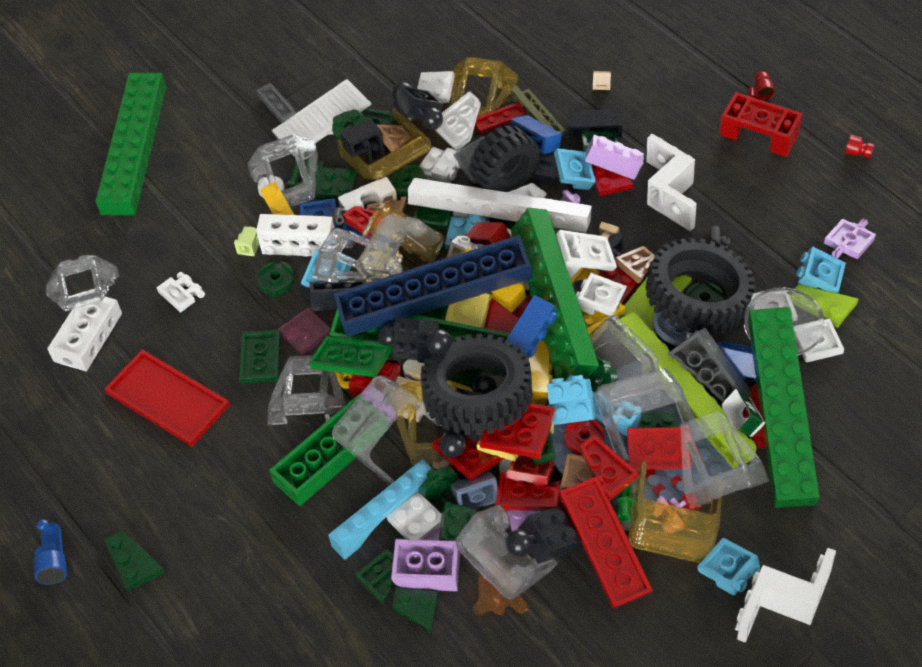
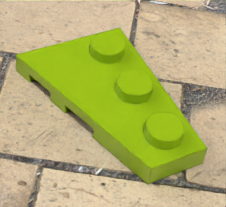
[789,284,859,328]

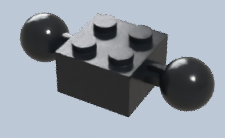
[392,82,443,130]
[378,318,452,361]
[439,376,497,458]
[505,506,581,564]

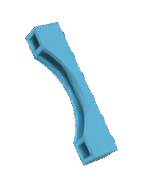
[329,459,432,560]

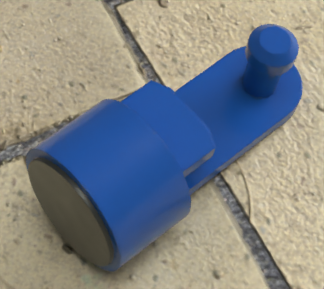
[34,519,67,585]

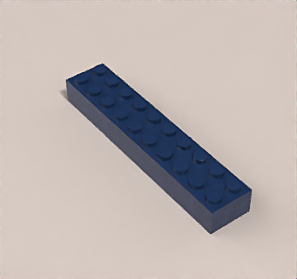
[334,235,533,337]

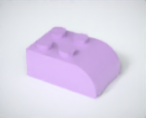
[391,539,460,591]

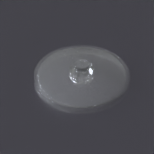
[744,288,824,355]

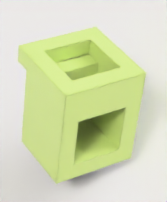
[234,226,260,257]

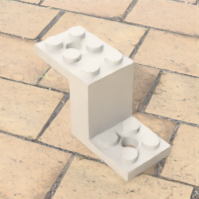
[647,134,697,231]
[521,230,617,290]
[735,548,836,643]

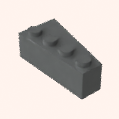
[668,328,752,402]

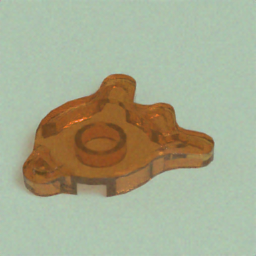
[473,560,527,616]

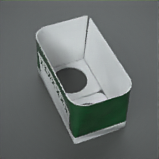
[722,389,765,437]

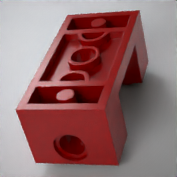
[720,92,803,157]

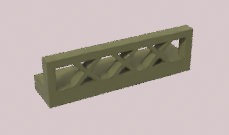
[511,86,565,136]

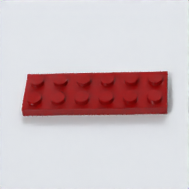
[559,477,653,609]

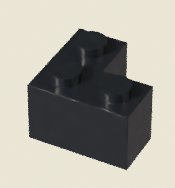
[340,120,385,164]

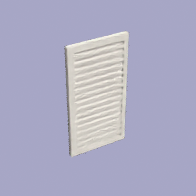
[272,79,371,157]

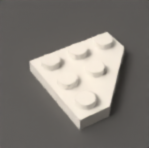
[435,91,481,151]

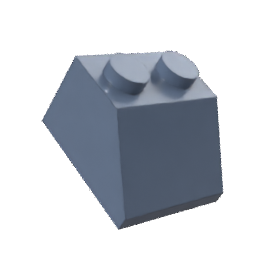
[451,471,498,509]

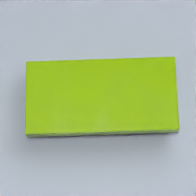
[619,275,692,331]

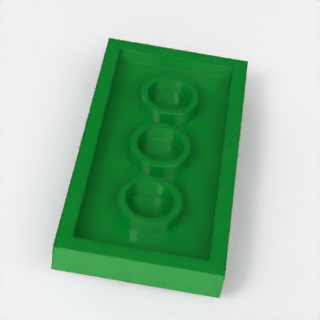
[308,336,393,377]

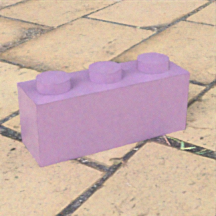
[585,135,644,180]

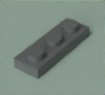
[256,83,296,123]

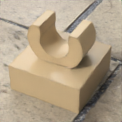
[593,71,611,90]
[599,222,619,239]

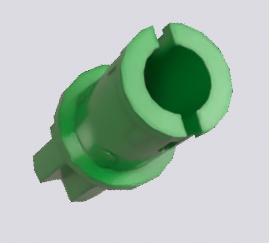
[617,484,634,522]

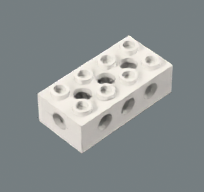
[256,214,337,256]
[48,291,122,372]

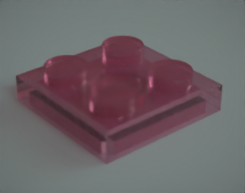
[278,308,331,355]

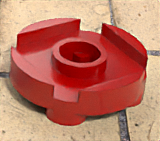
[564,420,604,456]

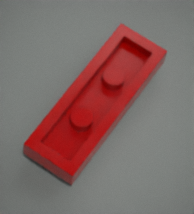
[474,102,527,135]

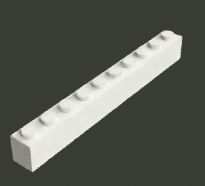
[408,178,592,233]

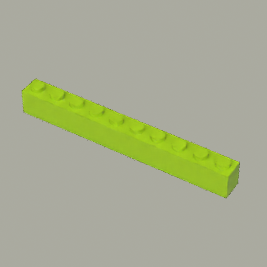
[614,312,757,470]

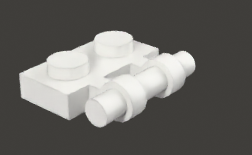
[157,272,205,312]

